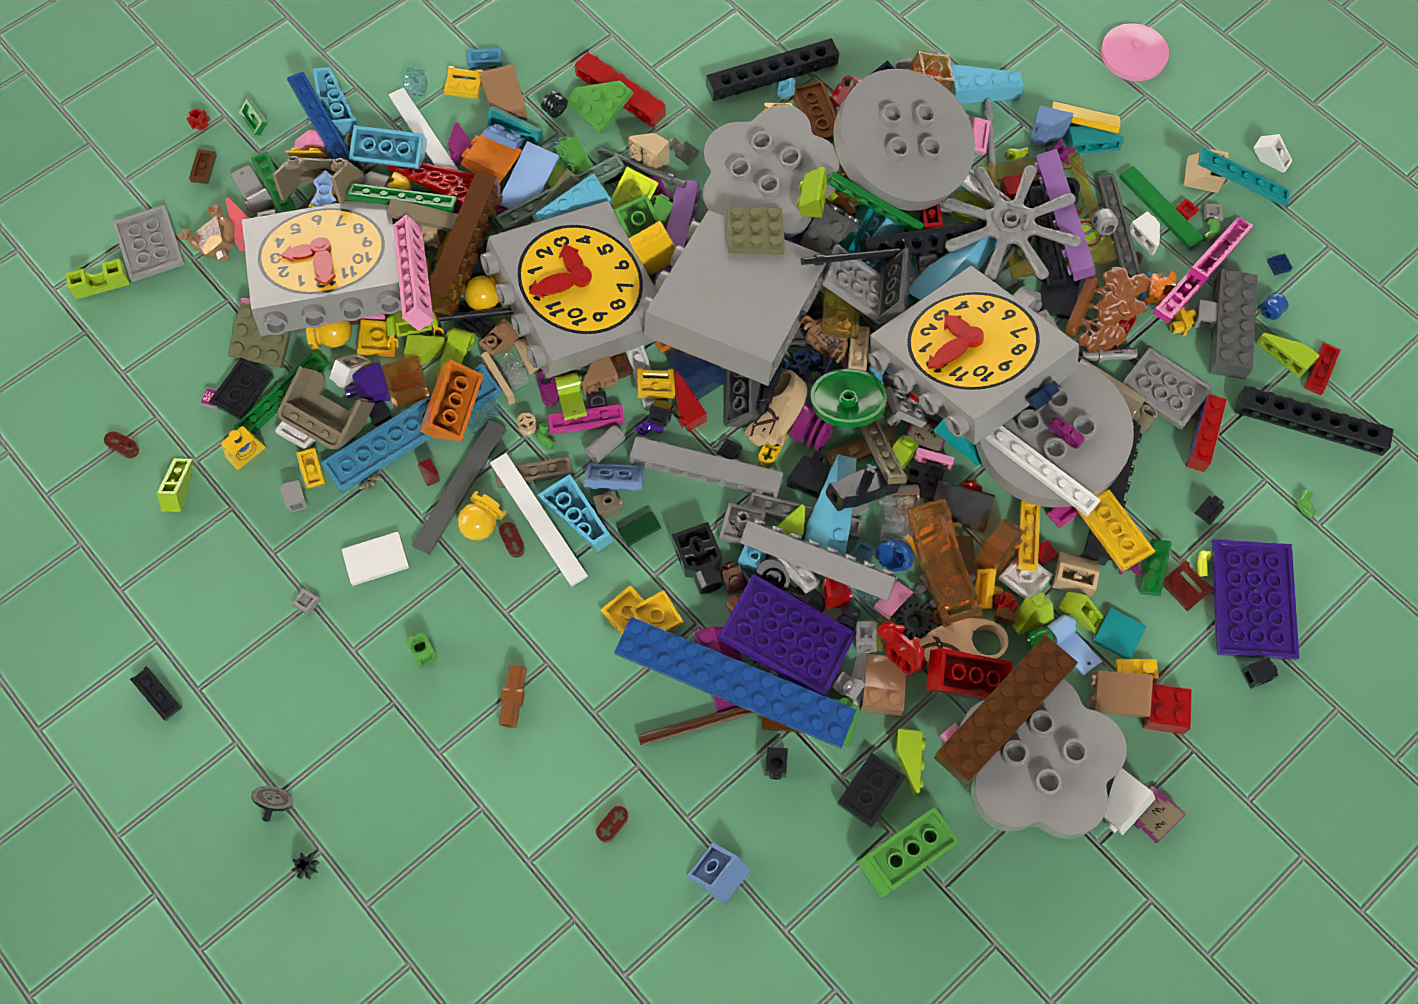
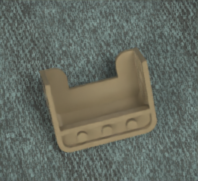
[278,366,375,449]

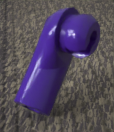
[636,420,664,435]

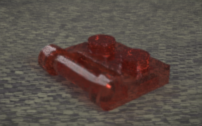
[1163,560,1214,612]

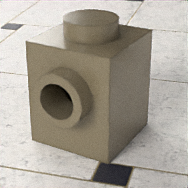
[592,490,623,521]

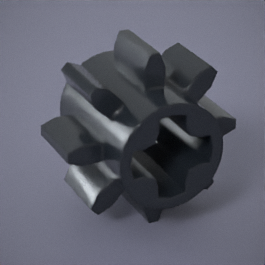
[291,853,320,880]

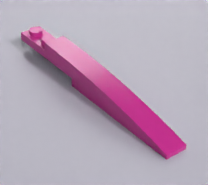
[1153,216,1254,324]

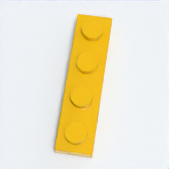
[1016,500,1040,572]

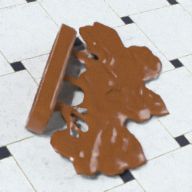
[1066,266,1151,353]

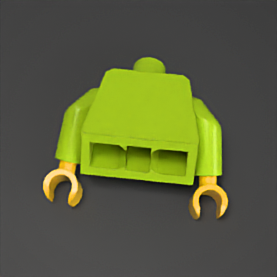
[386,310,444,350]

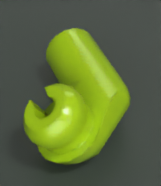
[1005,147,1030,161]

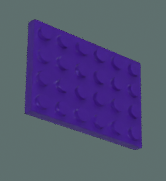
[1211,539,1299,660]
[717,574,856,696]

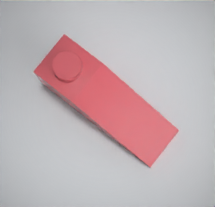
[225,198,249,252]

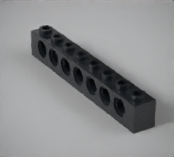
[706,38,839,101]
[859,221,987,265]
[1235,386,1394,456]

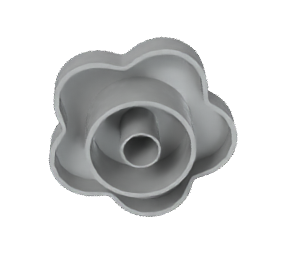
[703,105,842,239]
[959,680,1127,839]

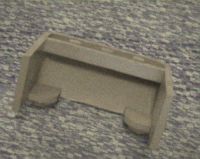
[272,156,365,204]

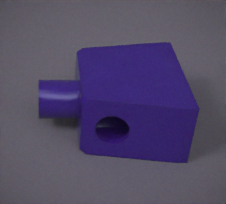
[344,362,392,403]

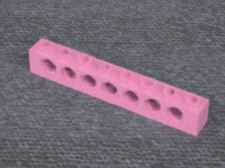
[393,214,433,331]

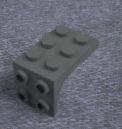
[798,204,862,255]

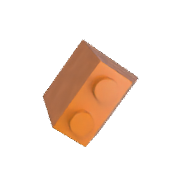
[461,132,522,184]

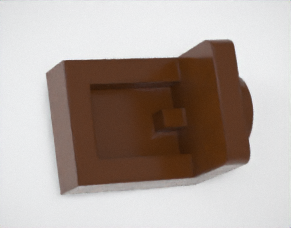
[719,561,746,594]

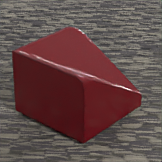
[417,458,440,486]

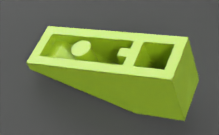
[1256,333,1320,378]
[157,458,193,512]

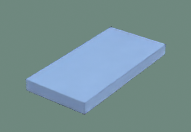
[498,141,560,210]

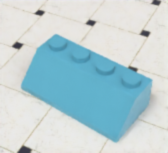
[349,125,427,169]

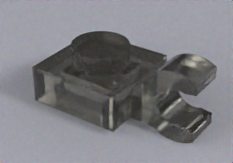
[669,137,699,165]

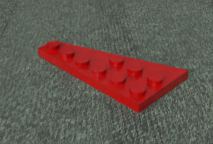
[387,162,475,204]

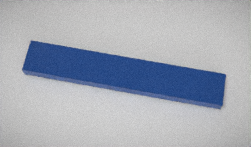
[287,72,355,165]

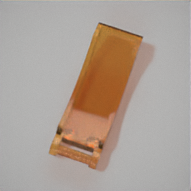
[907,498,983,627]

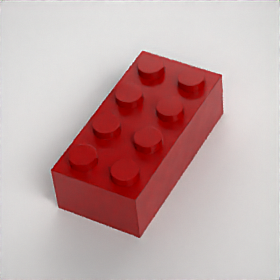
[926,648,1012,701]

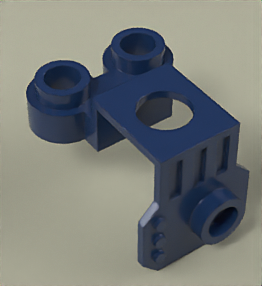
[787,349,833,384]
[1026,380,1060,412]

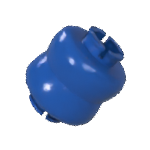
[1260,293,1289,320]

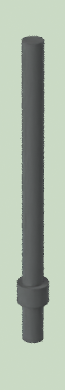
[598,147,687,188]

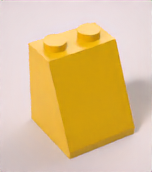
[629,221,676,276]

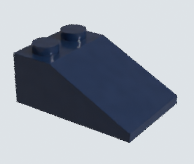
[666,349,727,400]

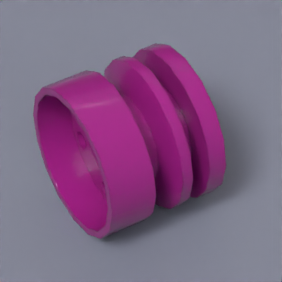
[789,403,834,452]

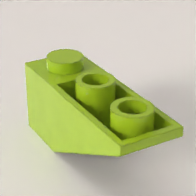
[894,729,926,797]

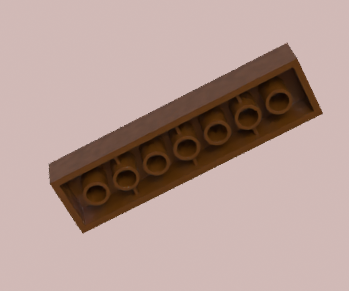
[429,171,503,316]
[934,635,1078,787]

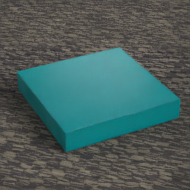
[1093,608,1147,659]

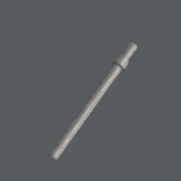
[984,99,997,188]

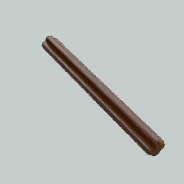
[638,706,754,746]

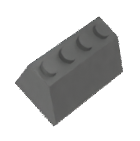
[877,248,911,325]
[724,368,767,427]

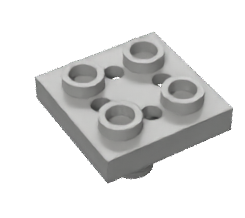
[886,386,927,428]
[719,503,766,546]

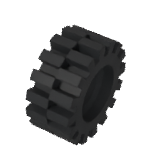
[894,603,933,640]

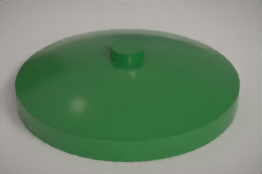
[811,369,887,428]

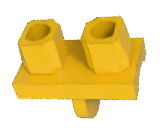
[1170,307,1197,336]

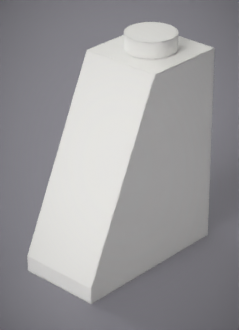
[1104,768,1155,836]

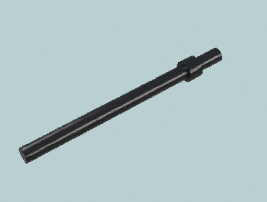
[800,248,901,266]
[439,307,514,322]

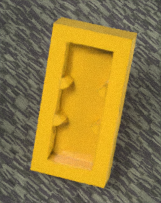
[973,569,1003,609]

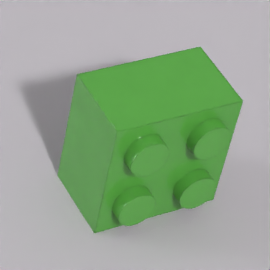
[614,194,660,239]

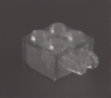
[877,495,934,540]

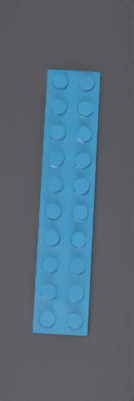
[321,364,502,493]

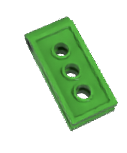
[856,807,960,898]

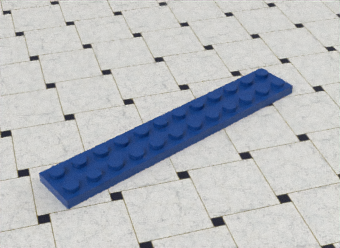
[614,617,857,749]

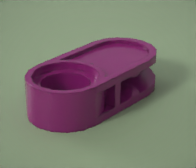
[537,371,559,407]
[1048,417,1085,449]

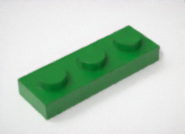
[1139,539,1172,596]

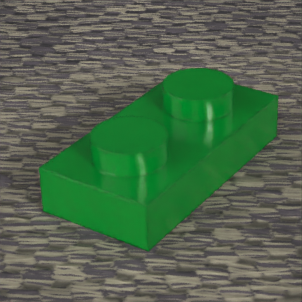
[239,98,268,136]

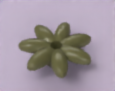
[359,472,381,491]

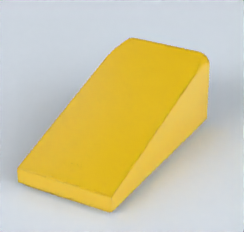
[296,447,326,489]

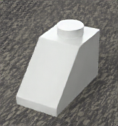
[1254,134,1293,173]
[1129,211,1160,256]
[329,353,372,388]

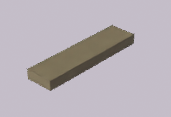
[387,198,458,232]
[495,456,573,489]

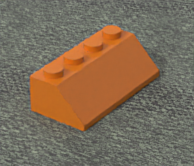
[420,359,484,442]

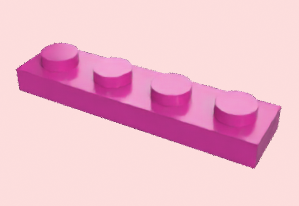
[548,404,625,435]

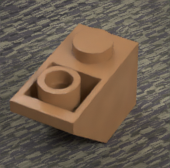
[479,319,520,356]
[581,356,618,396]

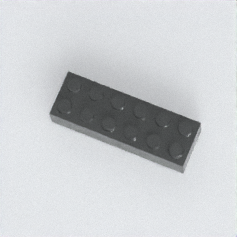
[1209,269,1258,379]

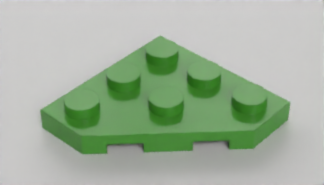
[567,81,634,133]

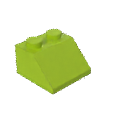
[797,167,828,218]

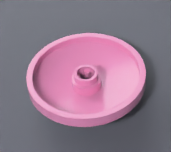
[1101,24,1169,81]

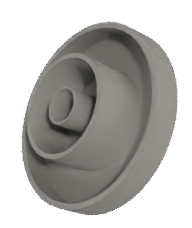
[833,69,975,211]
[976,362,1134,508]

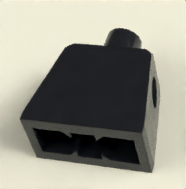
[787,451,828,499]

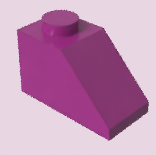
[447,123,473,166]

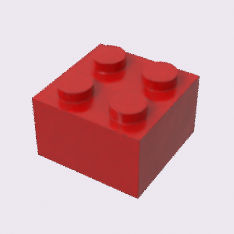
[1143,683,1192,735]

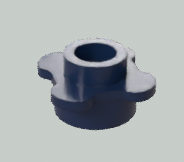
[807,349,824,367]

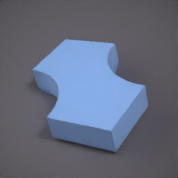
[311,170,337,207]

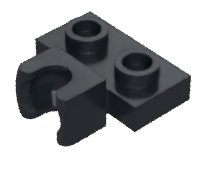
[906,461,946,501]

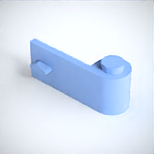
[1045,614,1102,676]

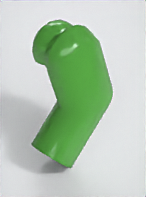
[1203,218,1220,243]
[536,423,556,450]
[1297,490,1316,518]

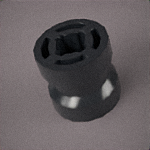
[836,603,861,630]

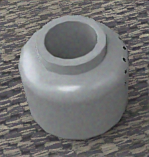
[1092,208,1118,235]

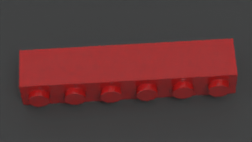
[575,52,666,128]

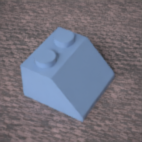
[1029,106,1074,147]
[687,842,750,904]

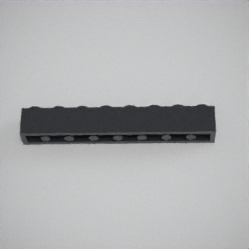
[1082,423,1142,566]

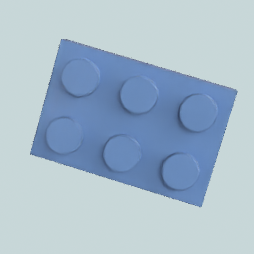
[584,463,645,491]

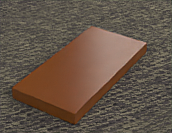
[792,80,837,141]

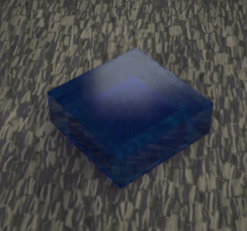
[1267,253,1293,276]

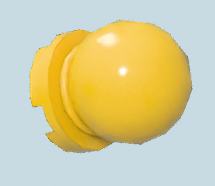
[464,274,499,310]
[306,320,352,350]
[457,491,506,541]

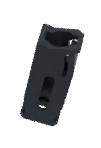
[826,464,901,511]

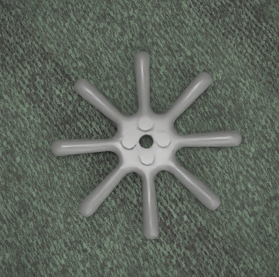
[942,165,1081,281]

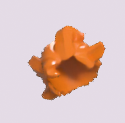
[1143,271,1177,307]

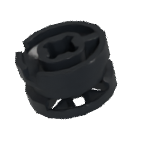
[541,90,568,118]

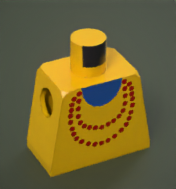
[221,426,266,471]

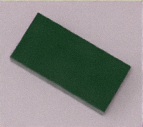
[618,511,661,547]

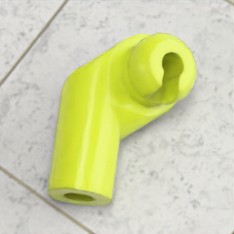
[1197,550,1212,576]

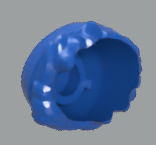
[877,538,915,572]

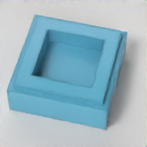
[777,78,796,99]

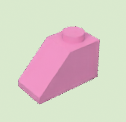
[294,130,329,157]

